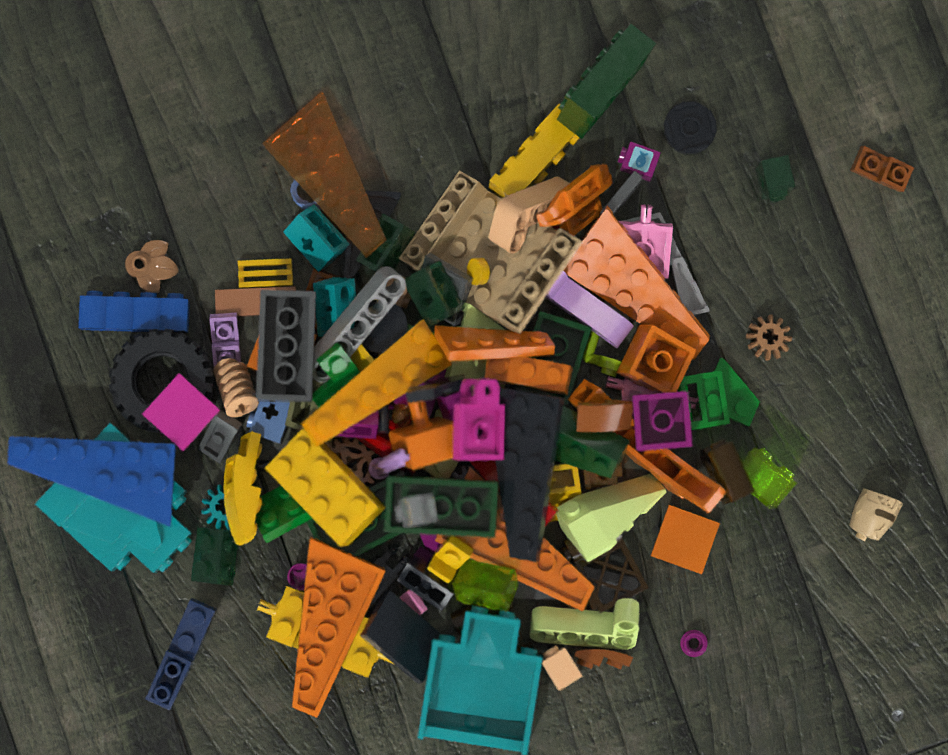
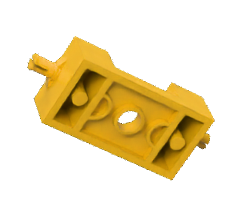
[257,586,394,678]

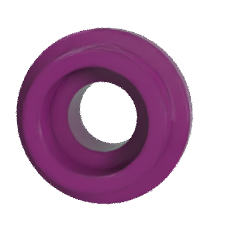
[680,630,708,657]

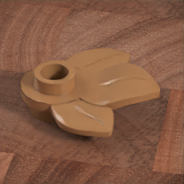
[125,240,179,293]

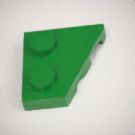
[714,357,760,427]

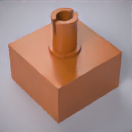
[389,400,454,469]

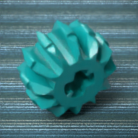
[201,484,230,530]

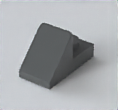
[198,409,242,463]

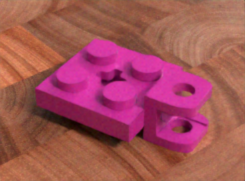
[453,379,505,460]

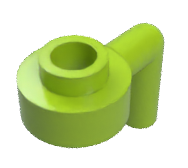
[582,331,621,377]

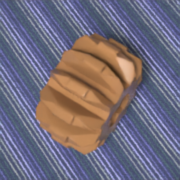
[746,315,792,361]

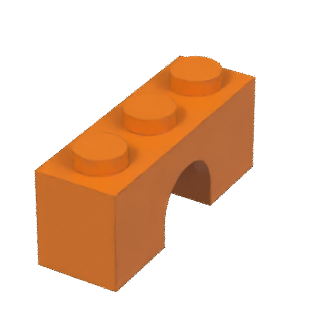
[484,357,573,396]

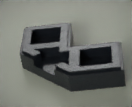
[406,374,465,403]

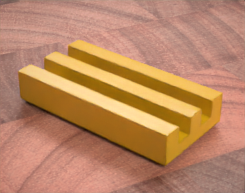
[238,258,293,289]

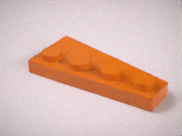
[434,325,555,361]

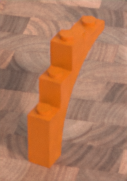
[567,379,726,513]

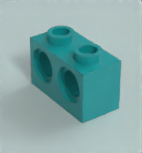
[313,277,356,337]

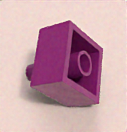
[632,391,692,451]

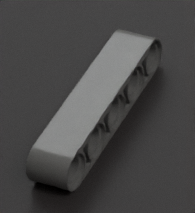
[313,267,406,383]

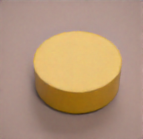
[467,258,490,285]

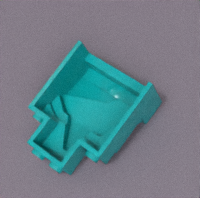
[35,423,193,573]
[418,606,542,755]

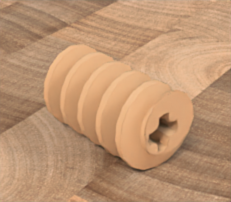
[213,358,259,417]

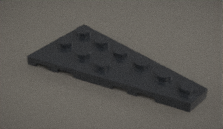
[485,386,564,562]

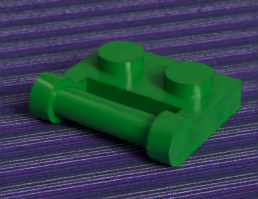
[677,370,730,430]

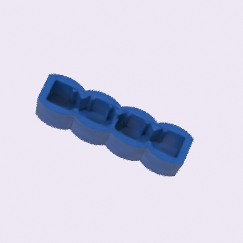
[78,291,190,333]

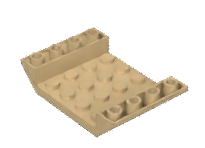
[399,170,582,333]

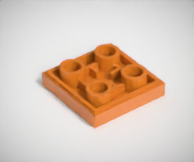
[650,505,720,574]

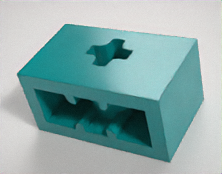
[283,204,349,272]

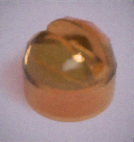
[391,404,412,427]

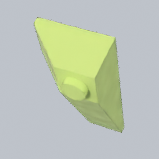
[556,473,666,562]

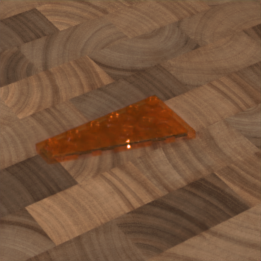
[262,91,386,257]

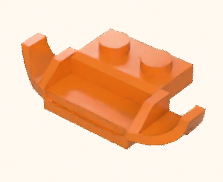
[536,164,613,236]

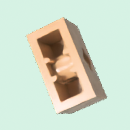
[542,645,582,691]

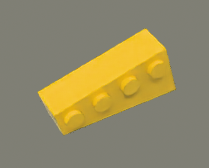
[489,104,580,199]

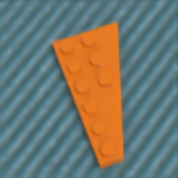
[563,205,710,360]
[292,537,385,717]

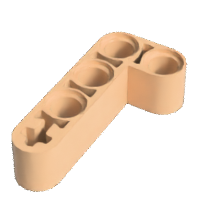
[489,176,570,254]

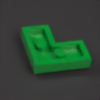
[312,343,361,408]

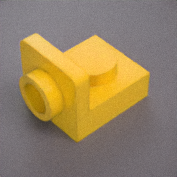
[427,536,474,583]

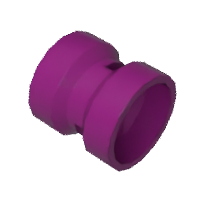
[287,563,307,590]

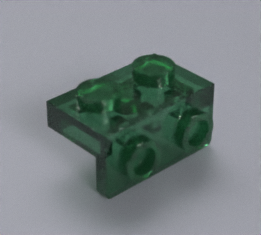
[191,527,239,586]

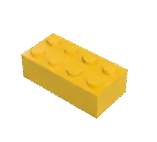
[265,429,386,546]

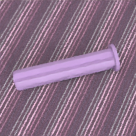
[368,449,410,480]

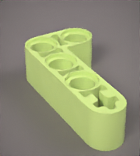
[530,598,639,650]

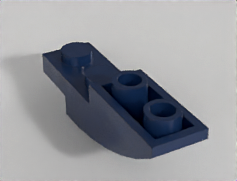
[145,598,216,710]

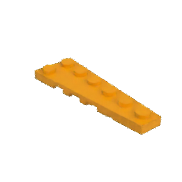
[302,319,452,447]

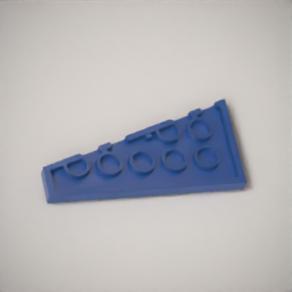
[8,436,176,527]

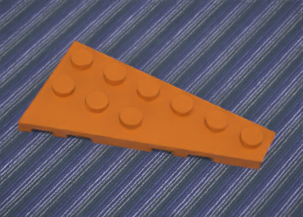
[435,467,595,611]

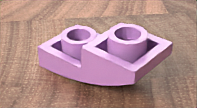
[209,312,241,366]

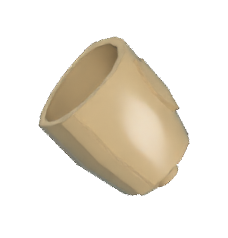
[849,488,903,541]

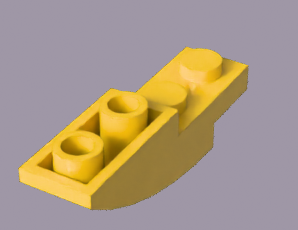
[224,431,262,545]

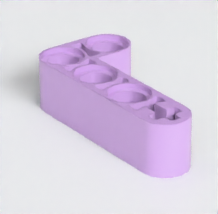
[545,271,634,348]

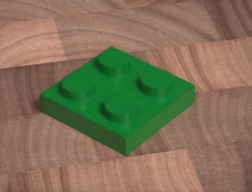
[255,485,312,543]

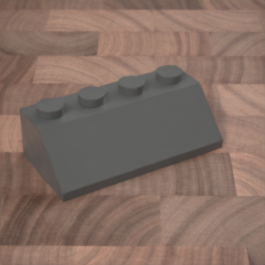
[256,290,316,403]

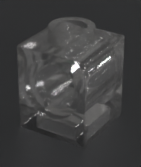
[395,492,438,528]

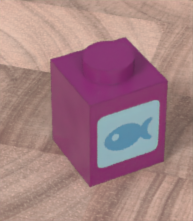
[617,142,661,181]

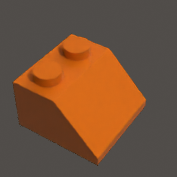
[616,325,696,393]

